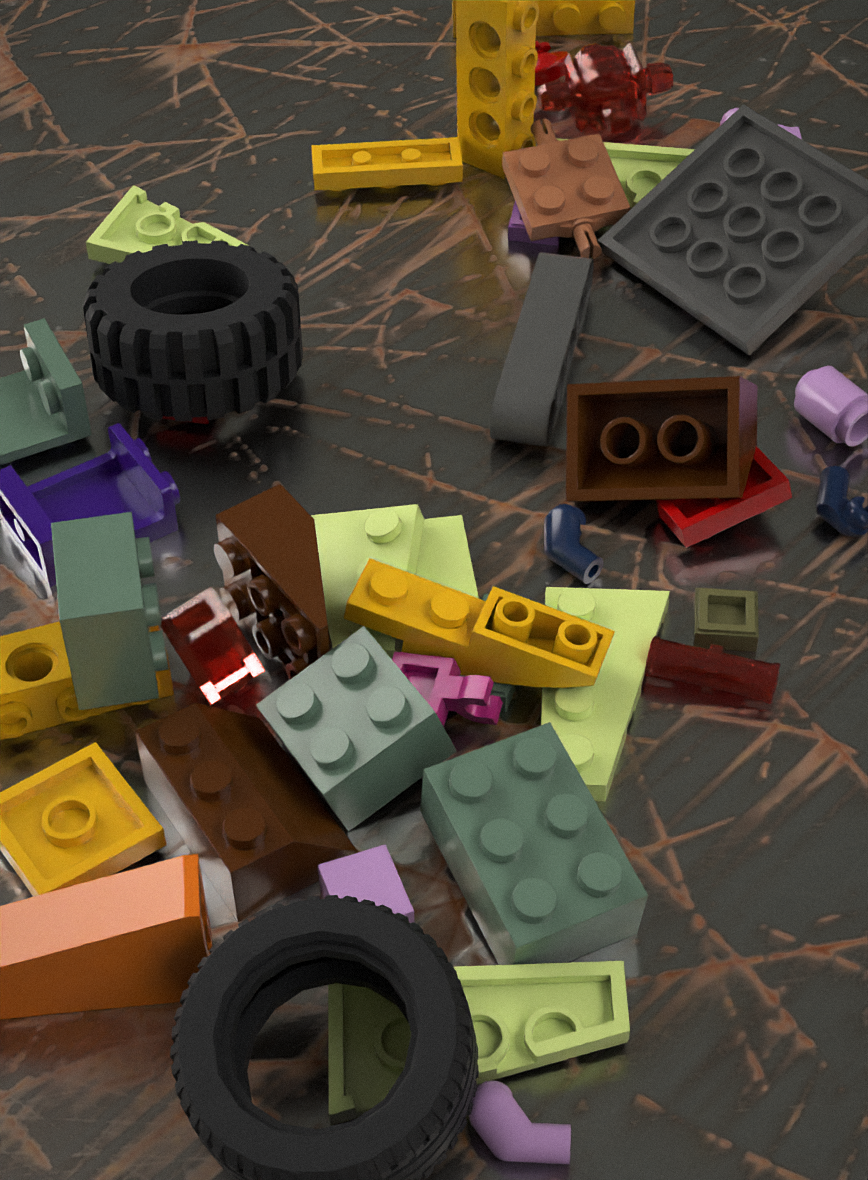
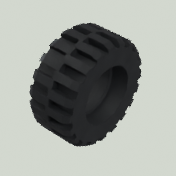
[83,240,303,421]

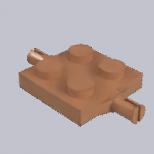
[502,119,631,260]

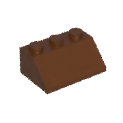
[566,376,757,502]
[135,703,358,922]

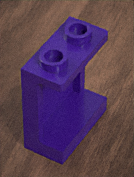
[0,423,180,587]

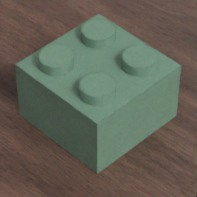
[51,512,169,710]
[256,626,457,832]

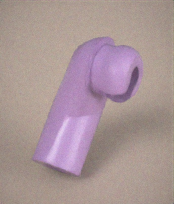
[469,1080,571,1164]

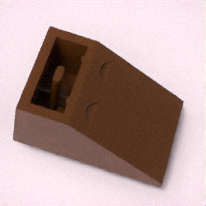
[214,484,330,680]

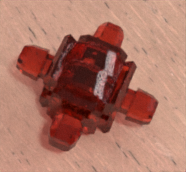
[537,43,673,134]

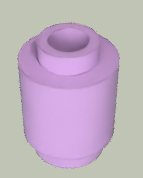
[794,366,868,446]

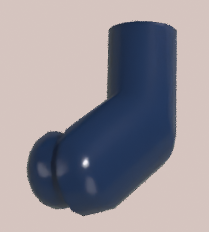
[816,466,868,537]
[544,504,604,584]

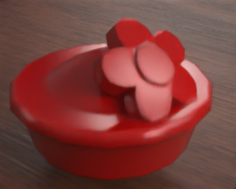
[535,41,569,89]

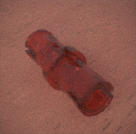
[645,636,781,704]

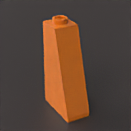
[0,854,213,1020]

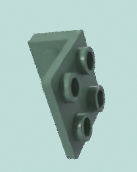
[0,318,92,465]

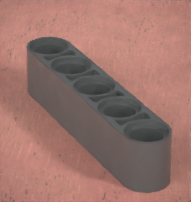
[490,252,594,447]

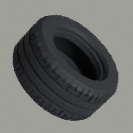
[170,895,479,1180]

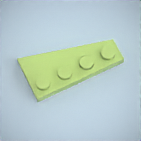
[541,587,670,802]
[328,961,630,1126]

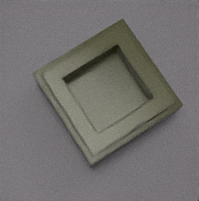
[693,588,759,652]

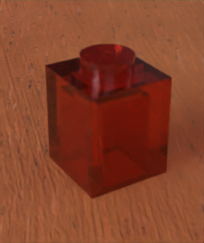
[160,586,265,705]

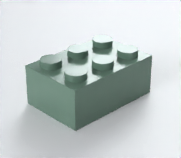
[420,722,648,965]

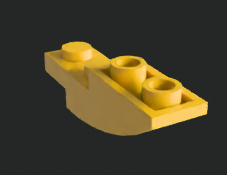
[344,558,615,688]

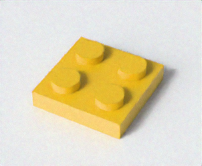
[0,742,167,897]

